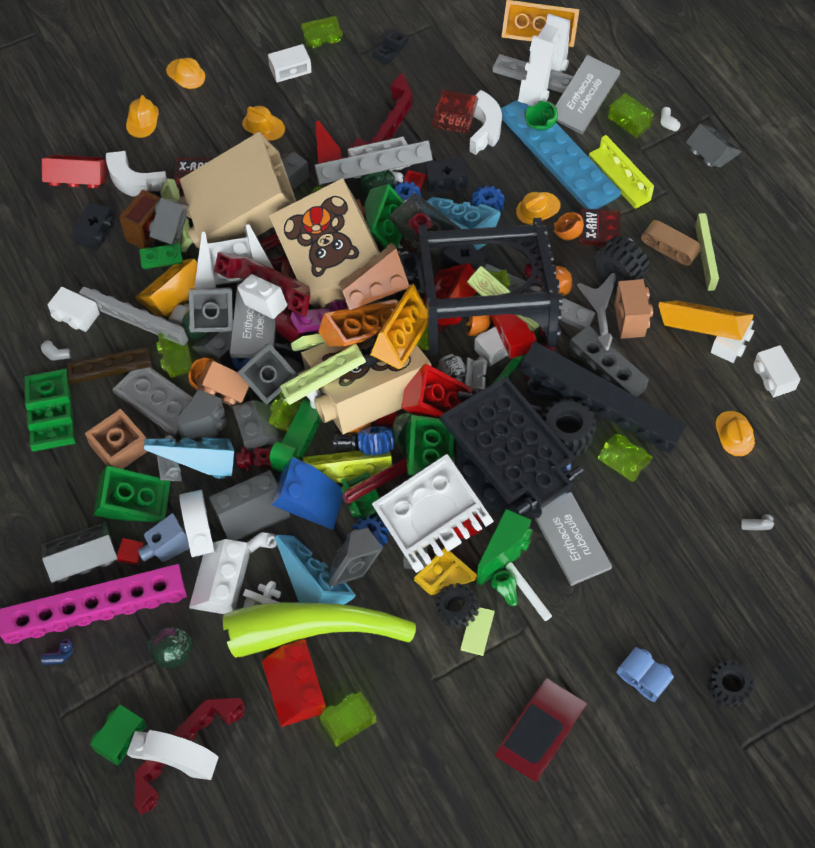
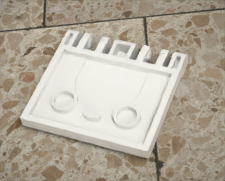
[372,454,494,573]

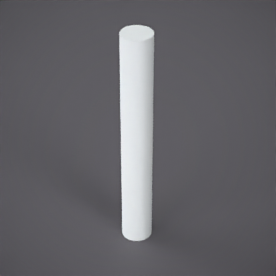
[505,562,552,621]

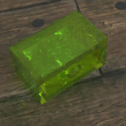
[608,93,654,138]
[320,691,376,747]

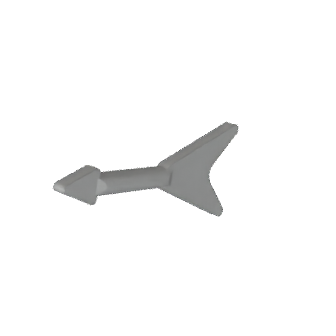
[577,273,616,351]

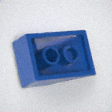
[272,458,343,530]

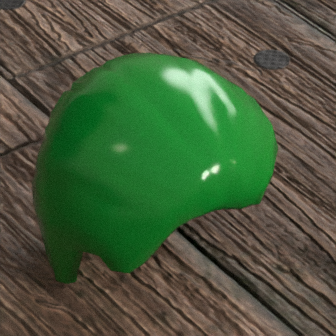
[525,101,558,131]

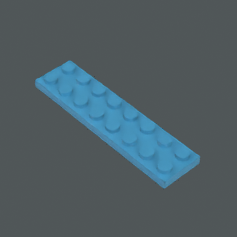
[501,100,621,211]

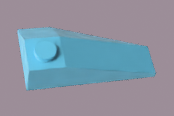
[421,197,501,250]
[144,437,234,478]
[275,535,356,605]

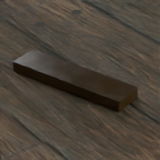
[67,346,152,384]

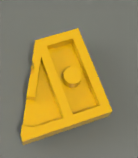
[414,548,477,595]

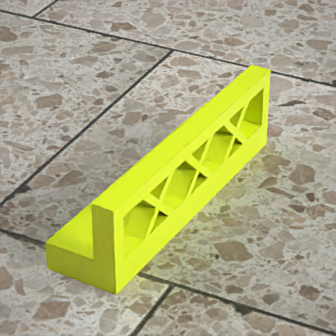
[589,135,654,209]
[303,450,392,483]

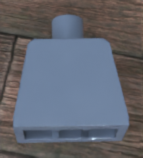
[138,514,190,562]

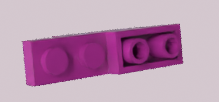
[290,300,371,335]

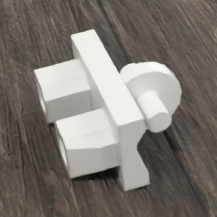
[243,581,281,608]

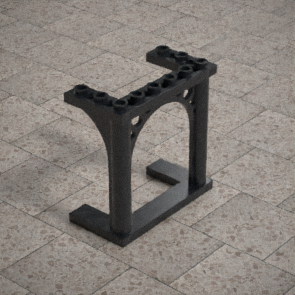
[418,217,563,355]

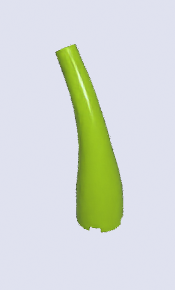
[223,602,416,658]

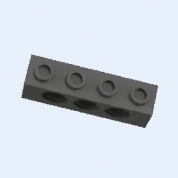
[569,326,649,397]

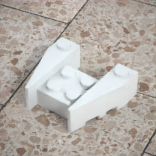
[518,14,570,106]
[194,225,274,288]

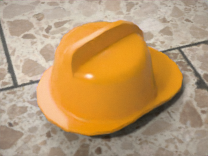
[166,58,205,89]
[126,95,159,138]
[242,106,285,141]
[516,192,560,224]
[715,411,755,456]

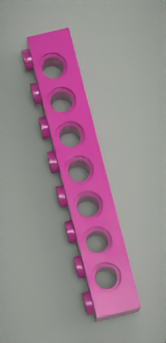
[0,564,187,644]

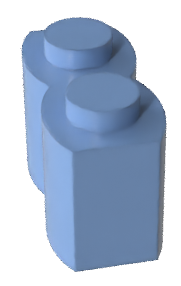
[616,647,674,702]

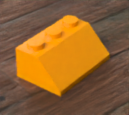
[135,259,198,317]

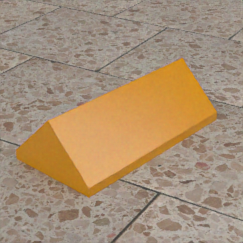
[502,0,579,47]
[371,284,427,369]
[659,300,753,341]

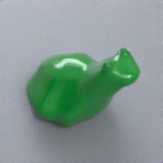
[491,570,518,606]

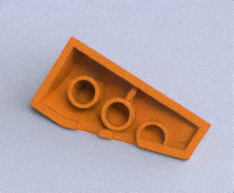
[318,299,399,346]

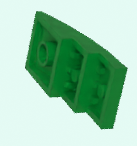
[25,369,75,452]

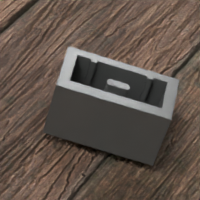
[149,198,189,244]

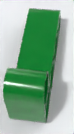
[270,399,322,473]

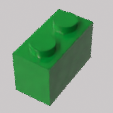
[90,705,147,766]

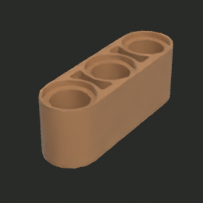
[641,220,701,266]

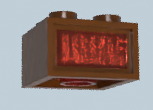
[119,189,160,249]

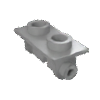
[464,357,488,393]
[157,436,182,481]

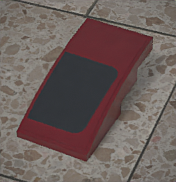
[495,678,587,782]

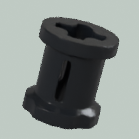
[333,431,356,451]

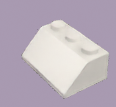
[189,539,250,614]

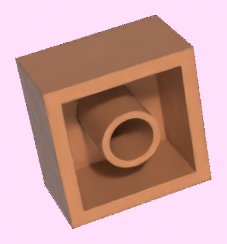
[614,279,653,339]
[196,361,249,406]
[85,409,148,469]

